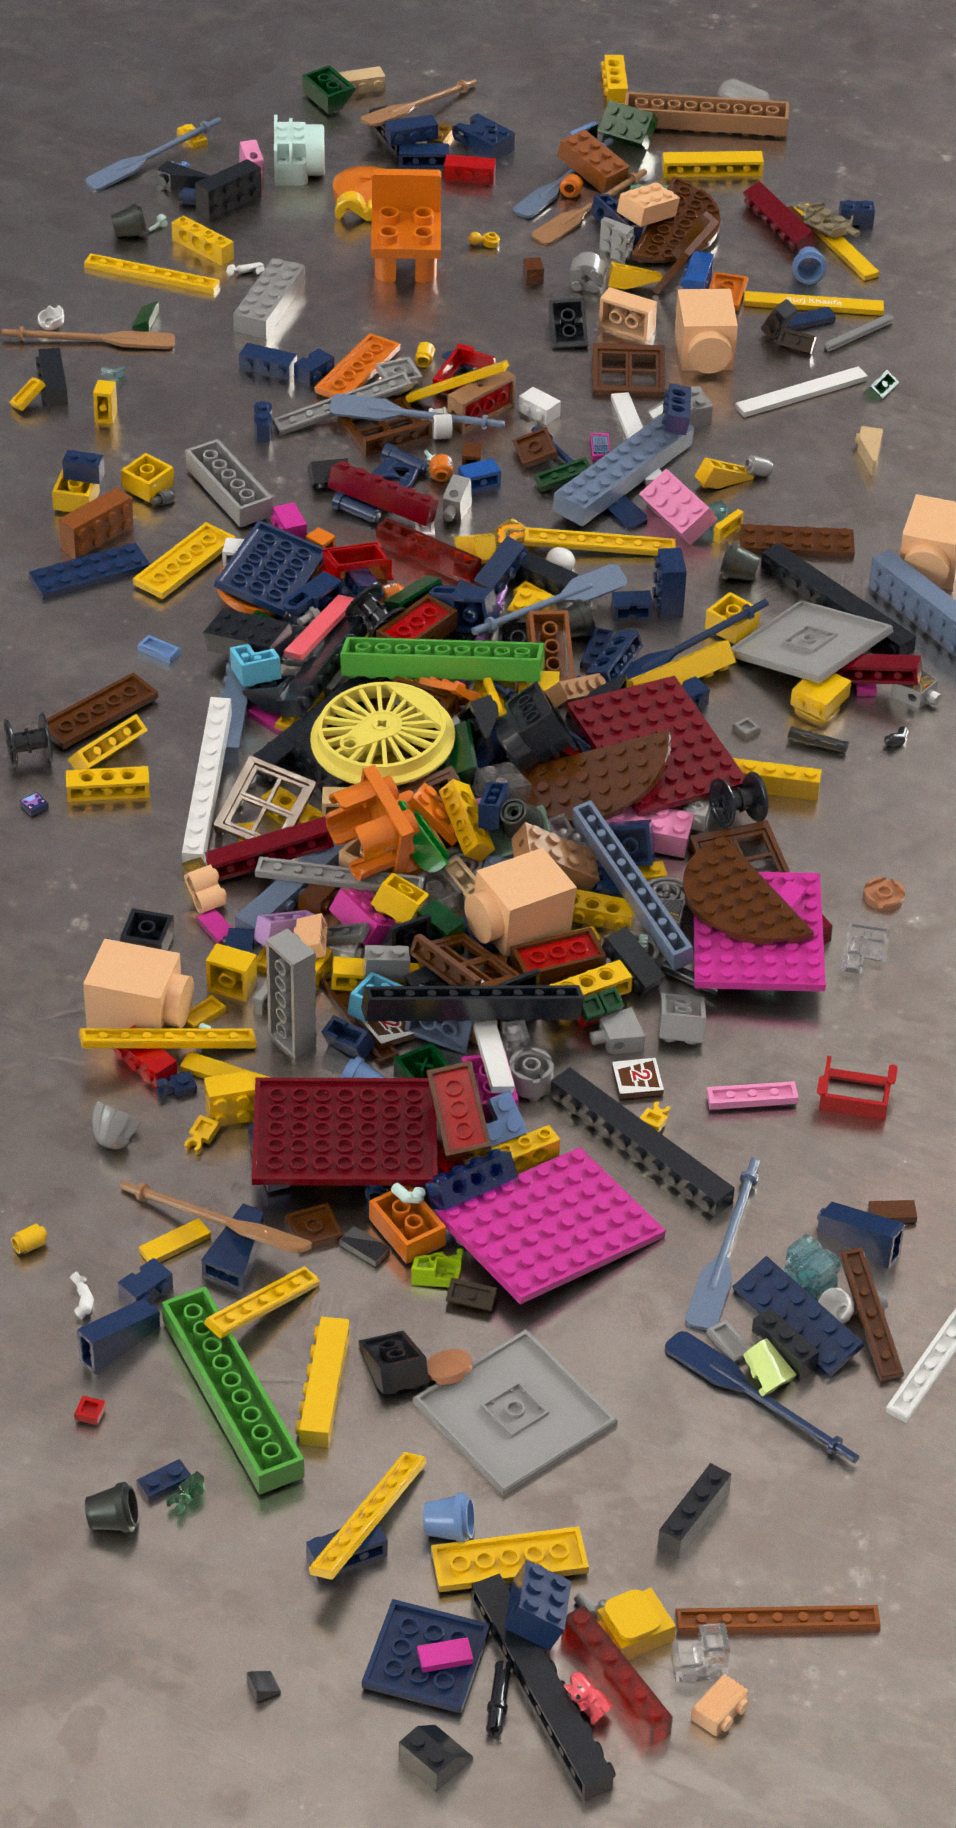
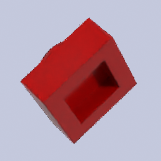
[74,1395,106,1425]

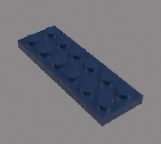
[28,542,150,600]
[732,1256,864,1377]

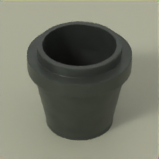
[111,203,147,238]
[719,542,761,582]
[563,599,596,638]
[500,798,544,842]
[85,1482,139,1533]

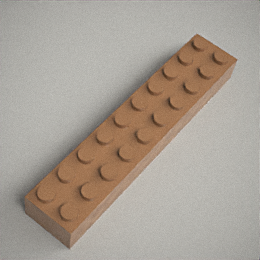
[625,92,789,137]

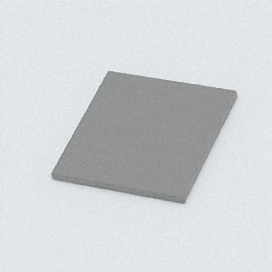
[731,600,893,683]
[413,1329,618,1497]

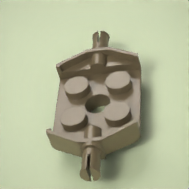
[796,202,860,238]

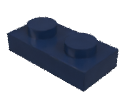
[136,1459,192,1503]

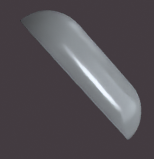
[717,79,771,100]

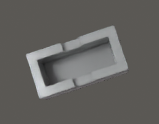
[363,945,410,980]

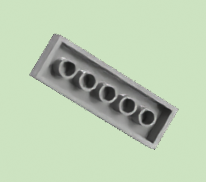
[233,258,305,339]
[185,439,273,527]
[266,928,317,1059]

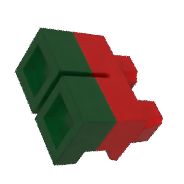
[577,986,625,1028]

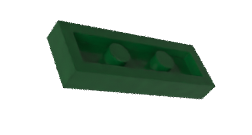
[534,457,590,492]

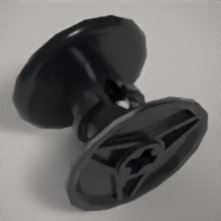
[345,582,406,638]
[4,712,53,769]
[709,771,769,829]

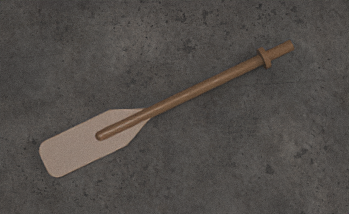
[360,79,477,127]
[532,168,647,246]
[2,326,175,349]
[120,1181,312,1253]

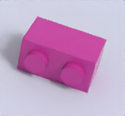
[271,502,307,539]

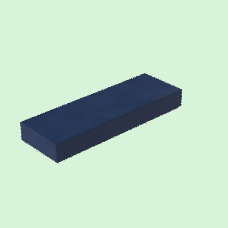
[786,307,836,330]
[580,627,614,670]

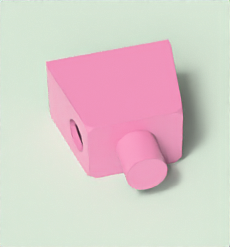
[239,139,264,179]

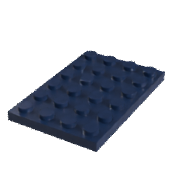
[214,520,324,617]

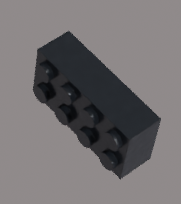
[195,159,261,220]
[203,608,294,658]
[293,731,354,797]

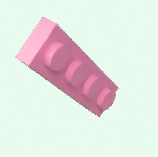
[706,1081,799,1110]

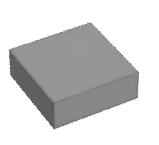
[732,717,761,740]

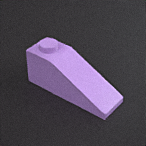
[254,910,315,948]

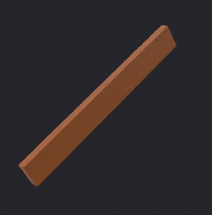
[675,1605,881,1635]

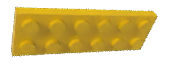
[133,522,235,599]
[431,1526,589,1592]

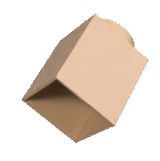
[675,289,738,373]
[899,494,956,591]
[464,848,577,957]
[83,939,194,1028]

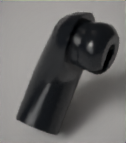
[884,727,908,746]

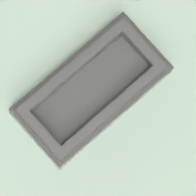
[706,1320,751,1364]

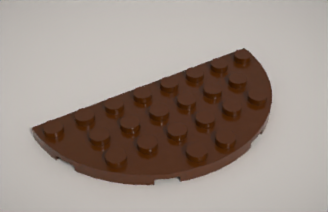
[631,176,721,263]
[512,730,671,823]
[683,836,814,945]

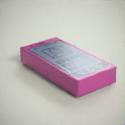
[590,433,611,461]

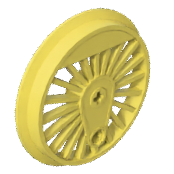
[310,682,455,785]

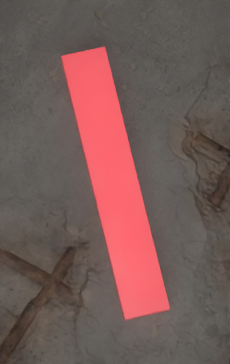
[284,595,354,661]

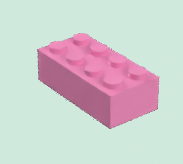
[639,469,718,545]
[606,805,695,858]

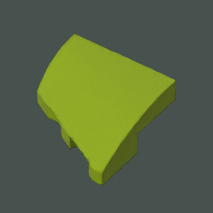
[411,1248,464,1288]

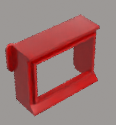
[432,344,496,395]
[320,542,394,581]
[817,1056,898,1120]

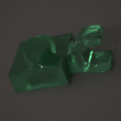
[166,1471,205,1515]

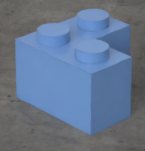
[486,1090,528,1147]

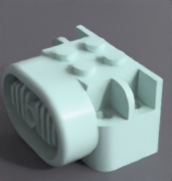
[274,115,325,186]

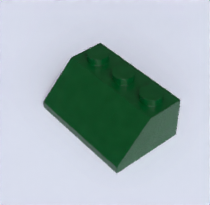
[302,65,355,114]
[384,575,443,612]
[432,721,477,789]

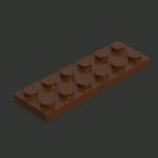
[740,524,855,558]
[38,672,158,750]

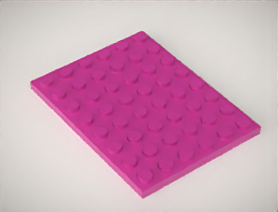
[694,871,826,992]
[436,1147,666,1304]

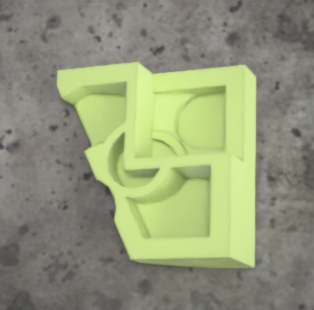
[743,1338,797,1397]

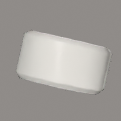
[428,407,452,440]

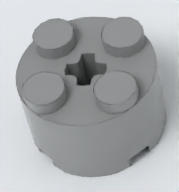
[569,252,606,293]
[509,1048,554,1101]

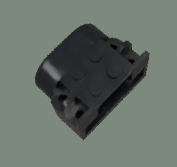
[493,681,578,772]

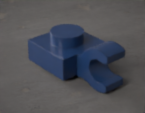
[156,1071,197,1097]

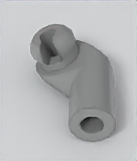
[574,1592,607,1617]

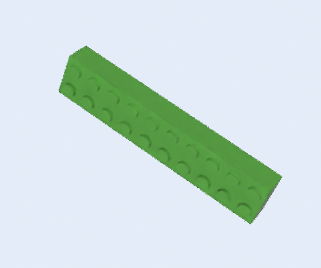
[340,637,545,683]
[162,1286,305,1495]

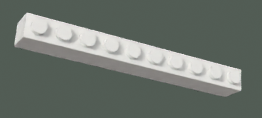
[182,697,232,870]

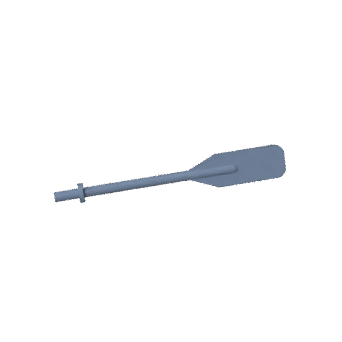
[85,117,222,191]
[513,137,614,218]
[329,394,505,430]
[471,564,627,635]
[685,1157,760,1331]

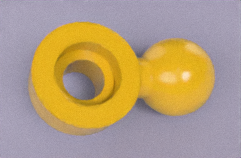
[468,232,500,248]

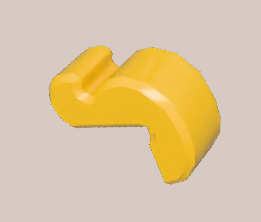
[334,191,372,222]

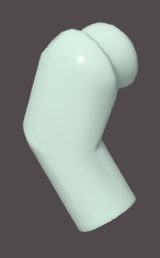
[391,1183,426,1203]

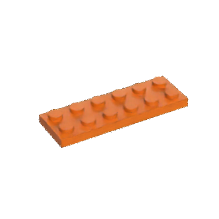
[315,333,400,398]

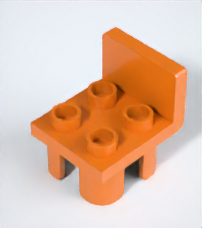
[371,169,441,283]
[326,764,448,881]

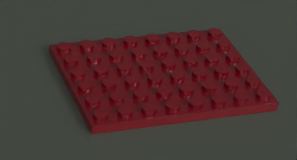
[566,675,745,817]
[252,1077,438,1186]

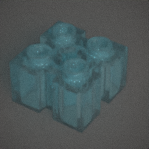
[784,1233,841,1301]

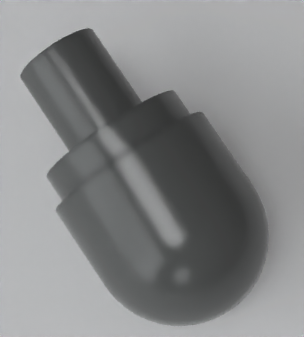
[151,489,175,506]

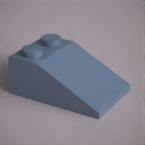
[405,984,473,1054]

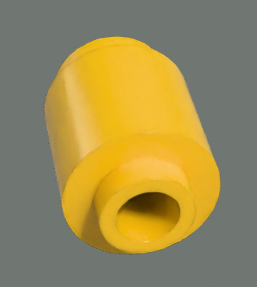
[415,342,435,368]
[11,1223,48,1254]

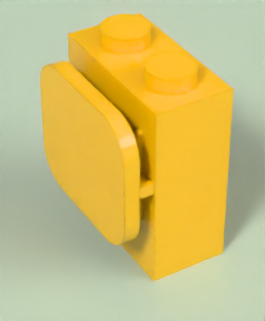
[790,673,851,723]
[595,1588,676,1663]

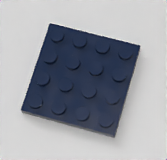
[362,1599,490,1713]

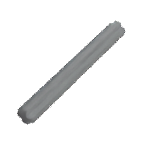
[824,313,894,351]

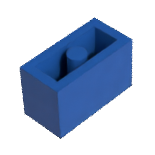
[458,458,501,493]

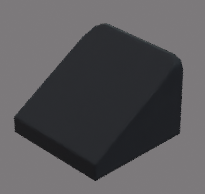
[247,1671,281,1702]

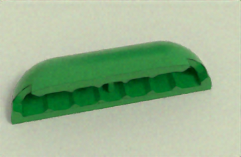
[398,800,450,872]

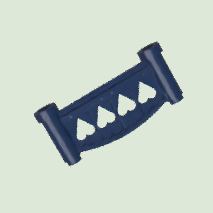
[331,443,429,523]

